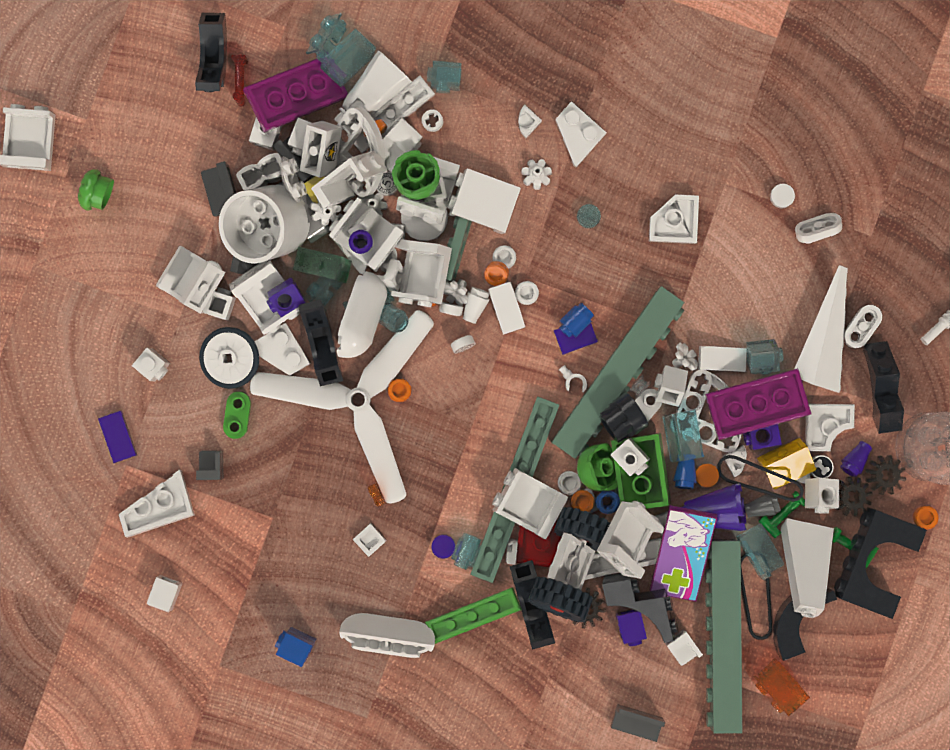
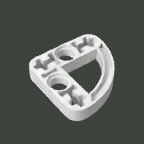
[336,107,385,197]
[672,370,741,453]

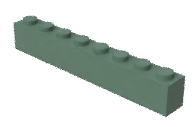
[551,286,685,459]
[705,539,742,733]

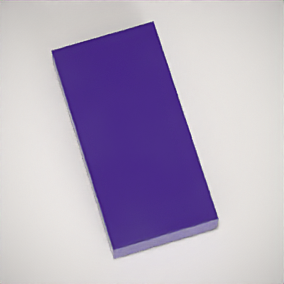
[98,411,137,463]

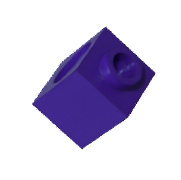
[266,277,306,317]
[743,424,782,450]
[615,609,647,646]

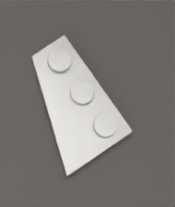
[119,470,195,538]

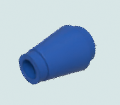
[673,454,697,489]
[596,491,620,514]

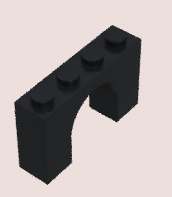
[834,507,927,619]

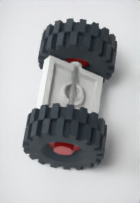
[528,507,611,623]

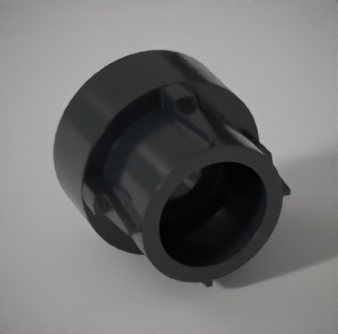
[599,392,649,443]

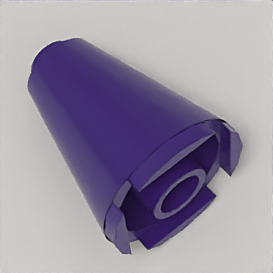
[681,483,747,531]

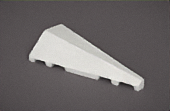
[794,265,848,393]

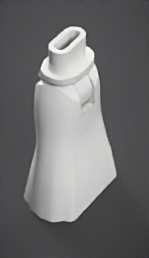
[334,50,412,126]

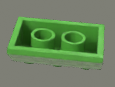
[611,433,671,509]

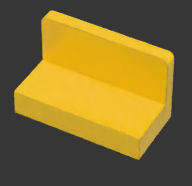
[757,438,816,490]

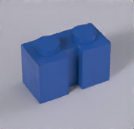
[275,627,316,667]

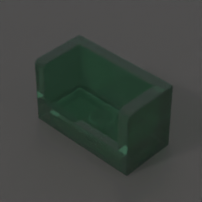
[293,247,352,284]

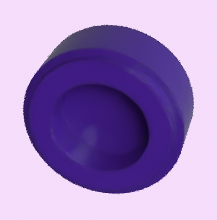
[431,534,455,559]

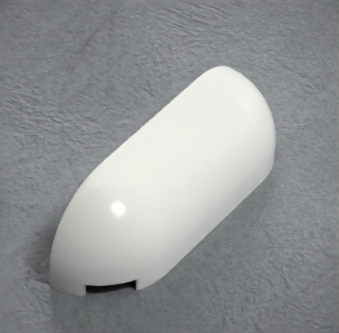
[337,271,387,358]
[339,613,435,658]

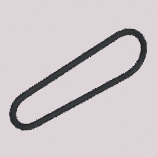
[717,455,804,502]
[741,551,772,640]

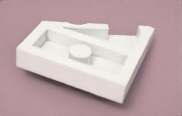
[555,102,607,167]

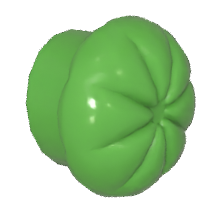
[78,169,114,211]

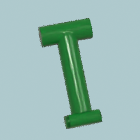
[758,491,805,538]
[832,526,879,569]

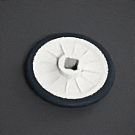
[199,327,259,389]

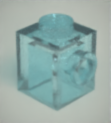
[427,61,462,94]
[746,339,783,374]

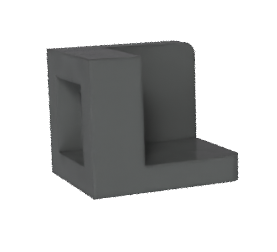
[196,450,224,480]

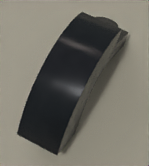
[195,12,227,93]
[298,299,343,387]
[509,560,555,650]
[773,588,837,661]

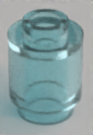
[378,301,409,332]
[451,533,481,570]

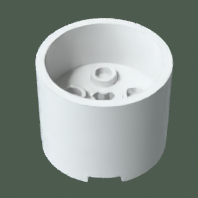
[219,184,310,263]

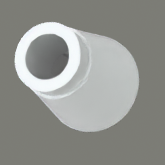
[463,287,490,324]

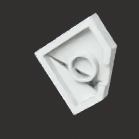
[649,194,699,244]

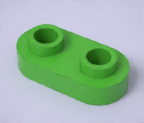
[223,392,251,439]

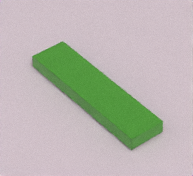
[425,587,522,644]

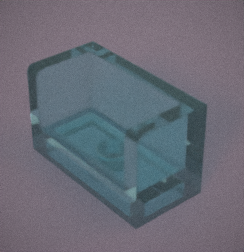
[321,28,376,87]

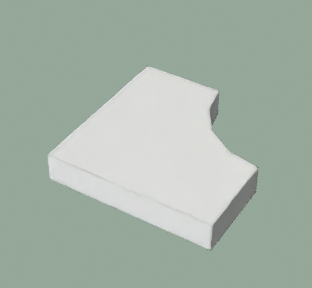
[805,404,855,451]

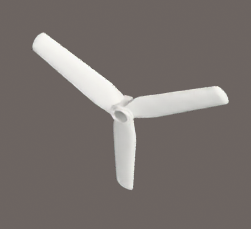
[250,310,434,503]

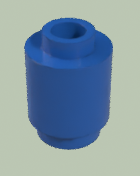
[559,303,594,338]

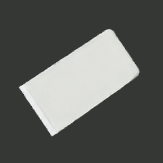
[488,282,525,335]
[698,346,747,372]

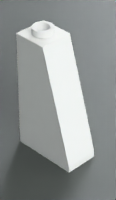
[781,518,834,618]

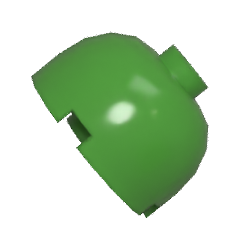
[392,150,440,200]
[577,443,617,492]

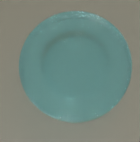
[577,204,601,229]

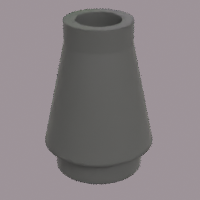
[744,494,781,518]

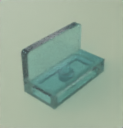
[663,410,704,462]
[736,524,784,580]

